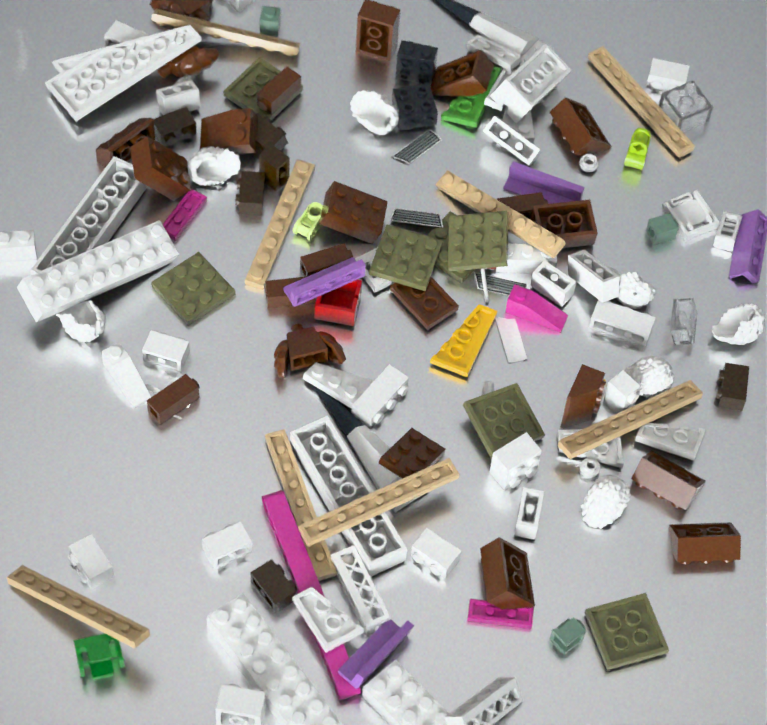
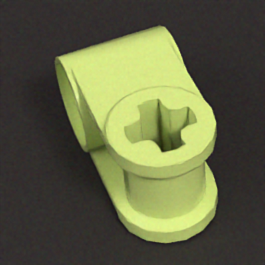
[293,202,323,241]

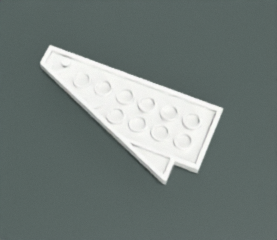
[45,25,202,121]

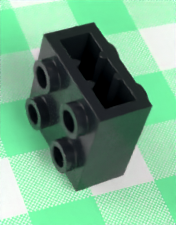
[395,40,438,85]
[392,84,438,130]

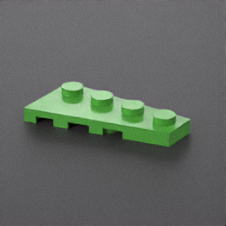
[441,67,501,128]

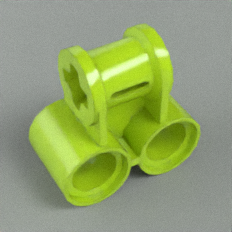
[624,128,651,170]

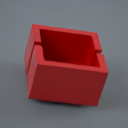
[314,279,362,326]

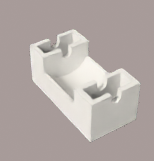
[490,44,572,123]

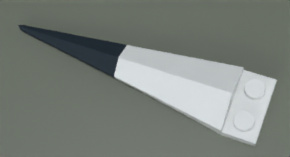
[436,0,553,68]
[314,386,424,513]

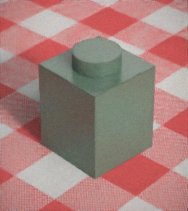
[260,6,281,36]
[646,213,679,245]

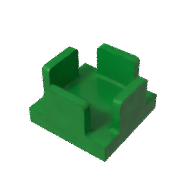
[73,633,125,679]

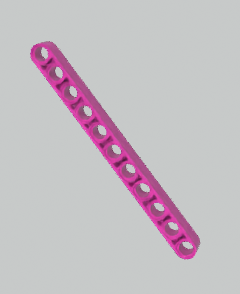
[261,490,361,700]

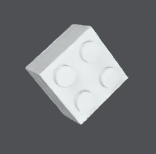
[489,432,542,491]
[216,684,266,725]

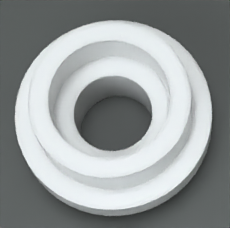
[579,154,598,172]
[580,458,601,478]

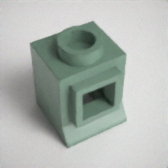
[550,617,586,654]

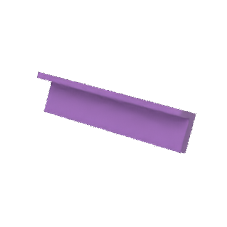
[503,162,585,204]
[729,209,767,283]
[283,257,366,307]
[338,619,414,689]

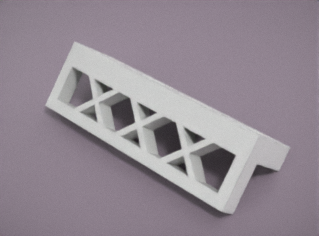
[331,545,390,635]
[445,677,523,725]

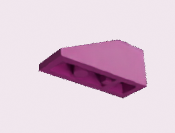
[505,284,568,333]

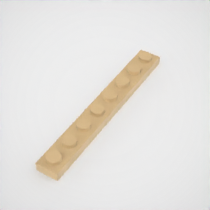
[151,9,300,56]
[588,46,695,158]
[245,159,315,290]
[435,170,566,259]
[558,380,703,459]
[265,429,337,581]
[298,458,460,547]
[7,565,150,648]

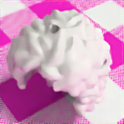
[350,90,399,135]
[188,147,241,186]
[609,267,656,310]
[56,300,106,342]
[712,303,765,345]
[625,356,675,398]
[581,474,631,529]

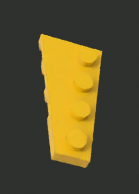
[430,304,497,377]

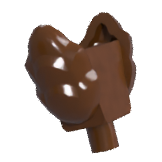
[150,0,213,21]
[157,28,219,78]
[274,324,346,378]

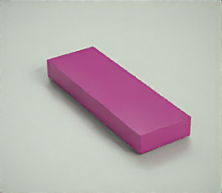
[162,189,207,241]
[467,599,534,629]

